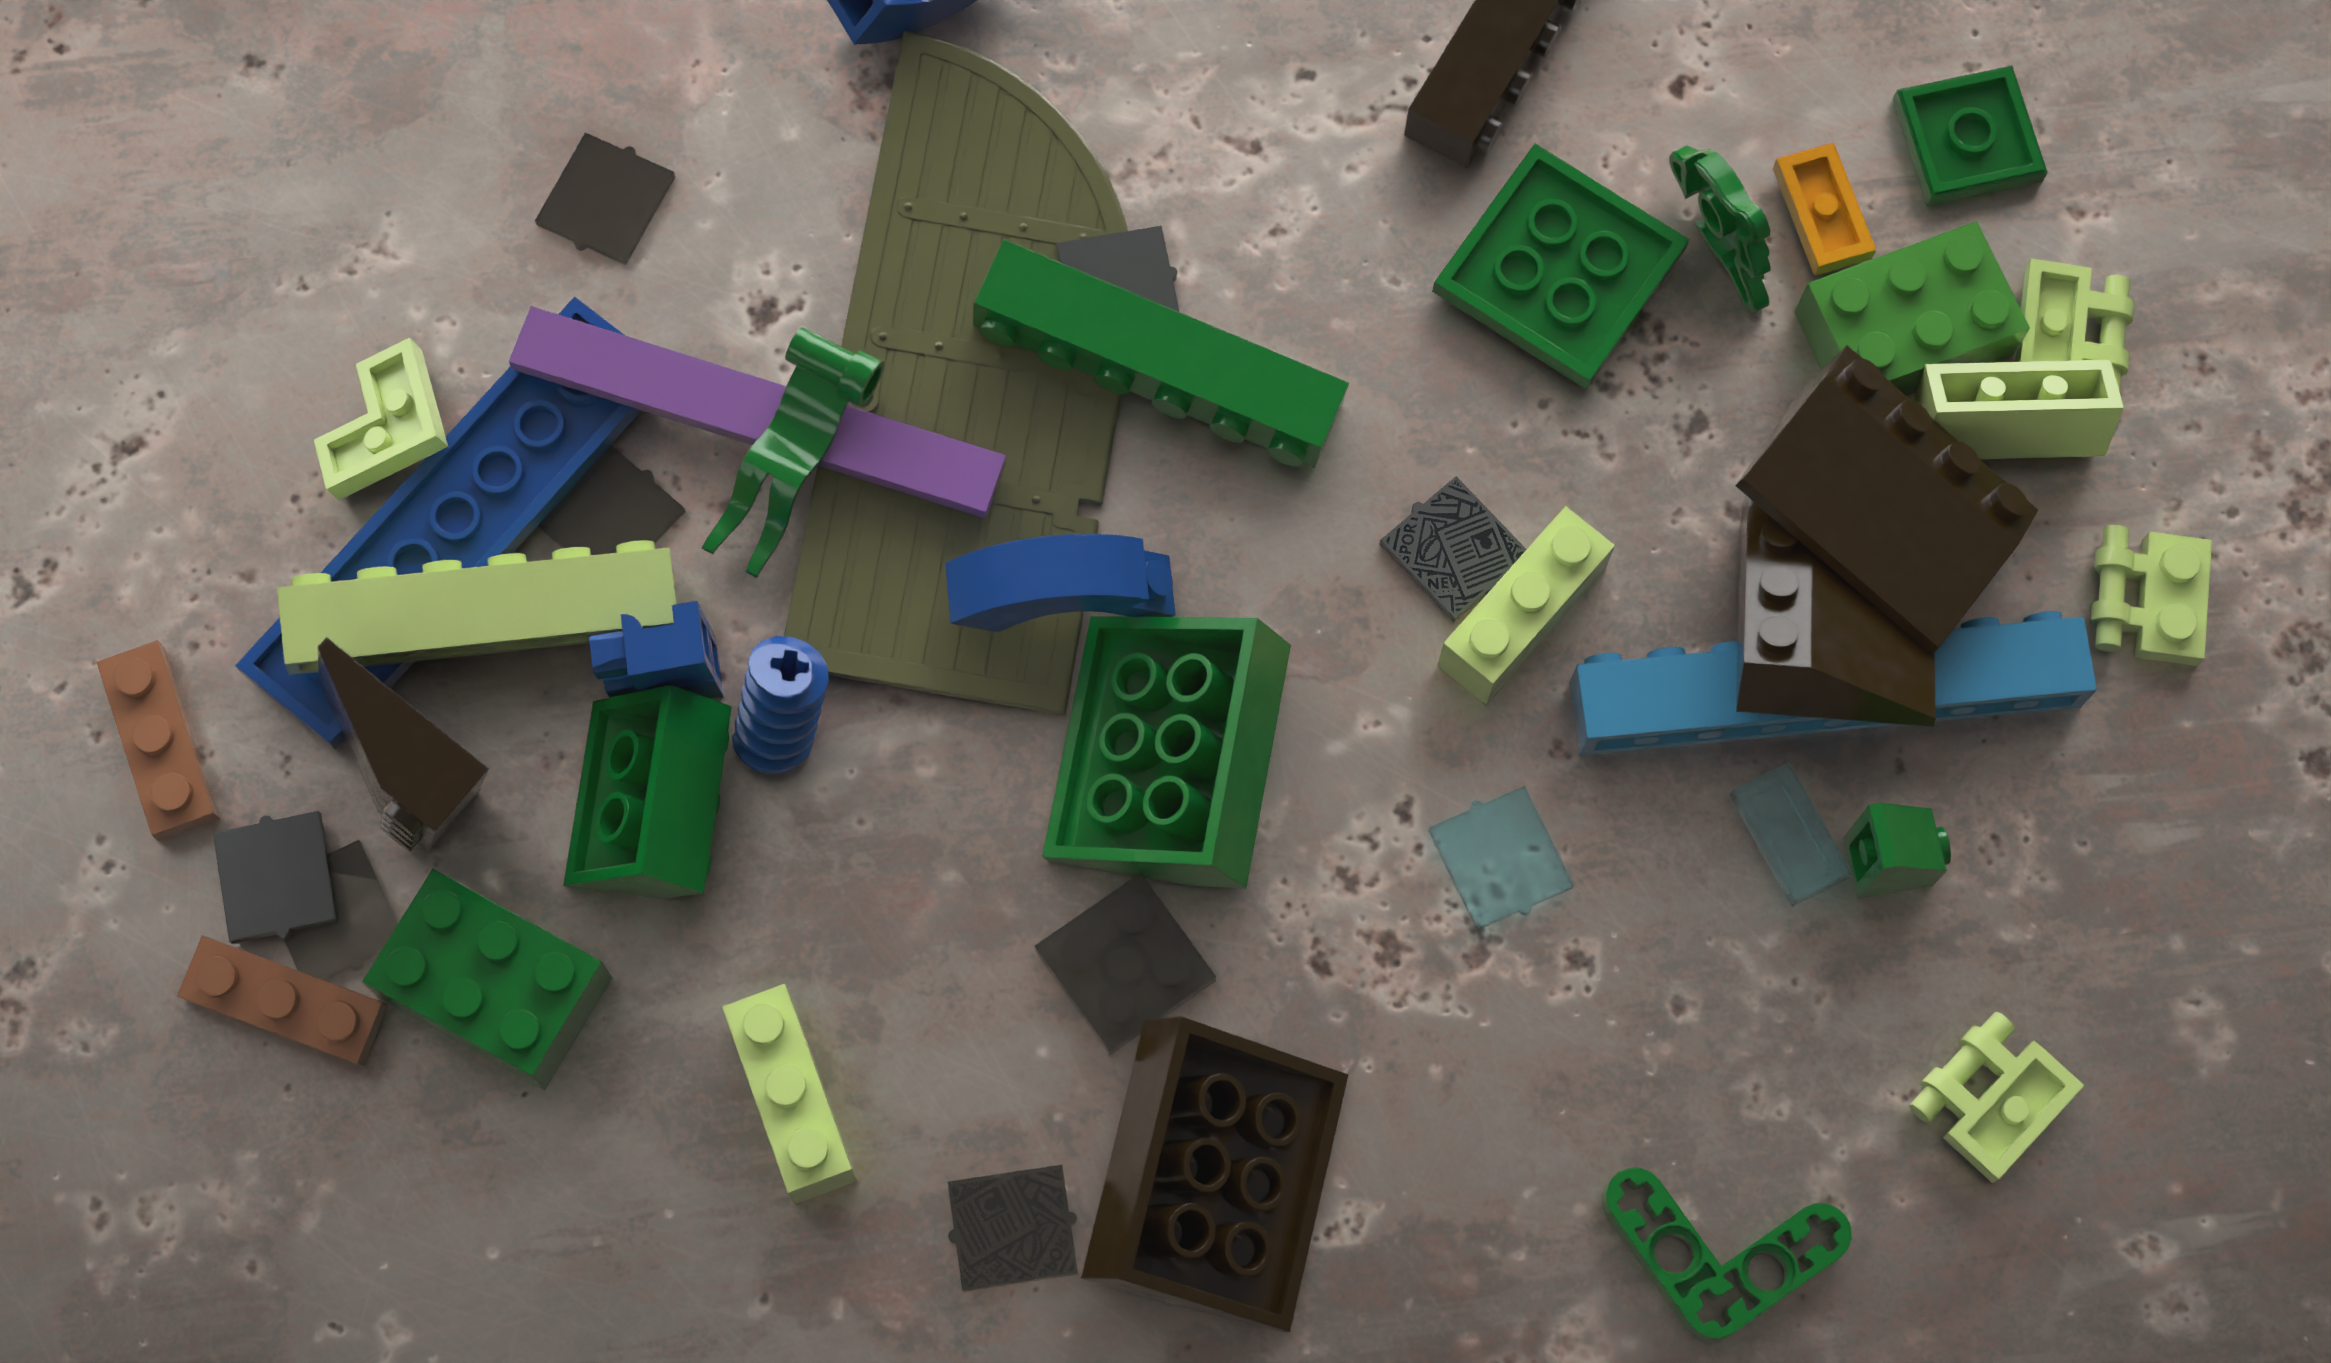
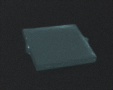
[1428,786,1574,930]

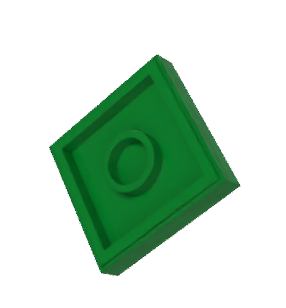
[1893,65,2048,206]

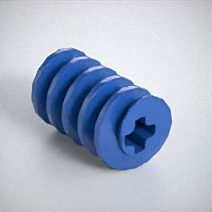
[732,636,829,774]

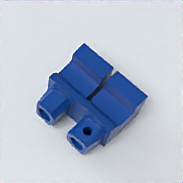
[589,601,724,699]

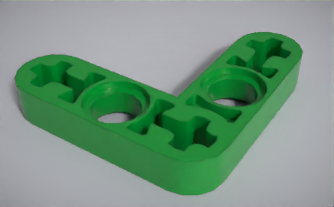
[1602,1168,1852,1342]

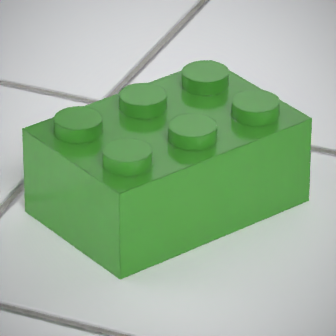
[1794,221,2030,396]

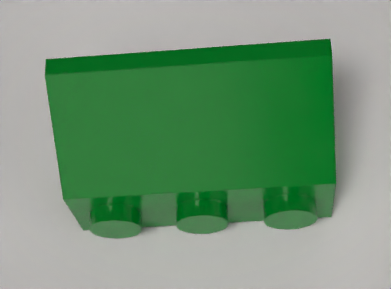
[563,685,732,899]

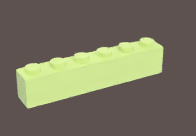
[277,540,676,675]

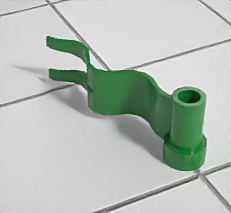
[702,327,885,578]

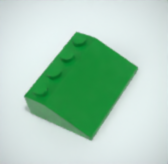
[1042,616,1291,889]

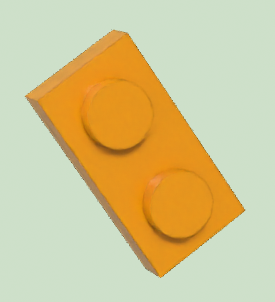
[1773,142,1876,276]

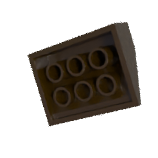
[1736,345,2038,655]
[1736,495,1936,727]
[317,637,489,853]
[1081,1016,1349,1332]

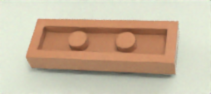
[96,640,220,841]
[177,935,388,1065]

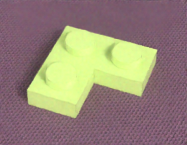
[314,338,448,500]

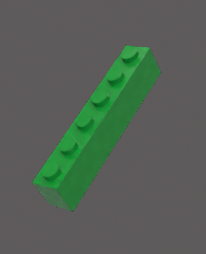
[973,239,1349,468]

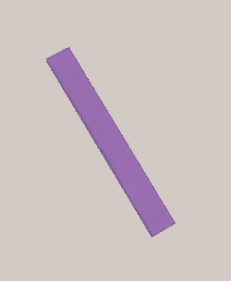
[509,306,1006,519]

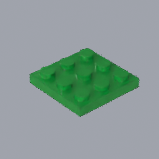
[1432,143,1690,390]

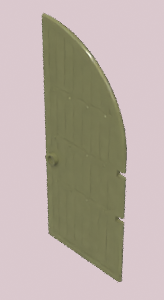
[784,30,1128,715]

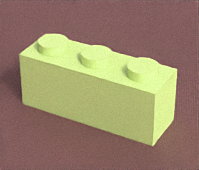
[1914,360,2124,459]
[1437,506,1615,705]
[722,983,857,1205]

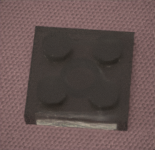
[1034,873,1216,1056]

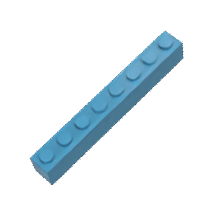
[1569,611,2097,756]

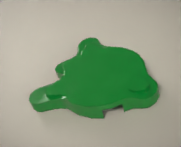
[1669,146,1771,313]

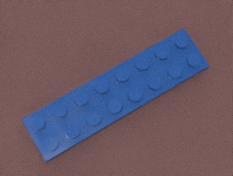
[235,296,642,750]

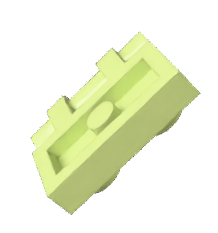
[2015,258,2135,392]
[2090,525,2212,666]
[1909,1012,2084,1183]

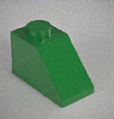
[1843,803,1951,899]

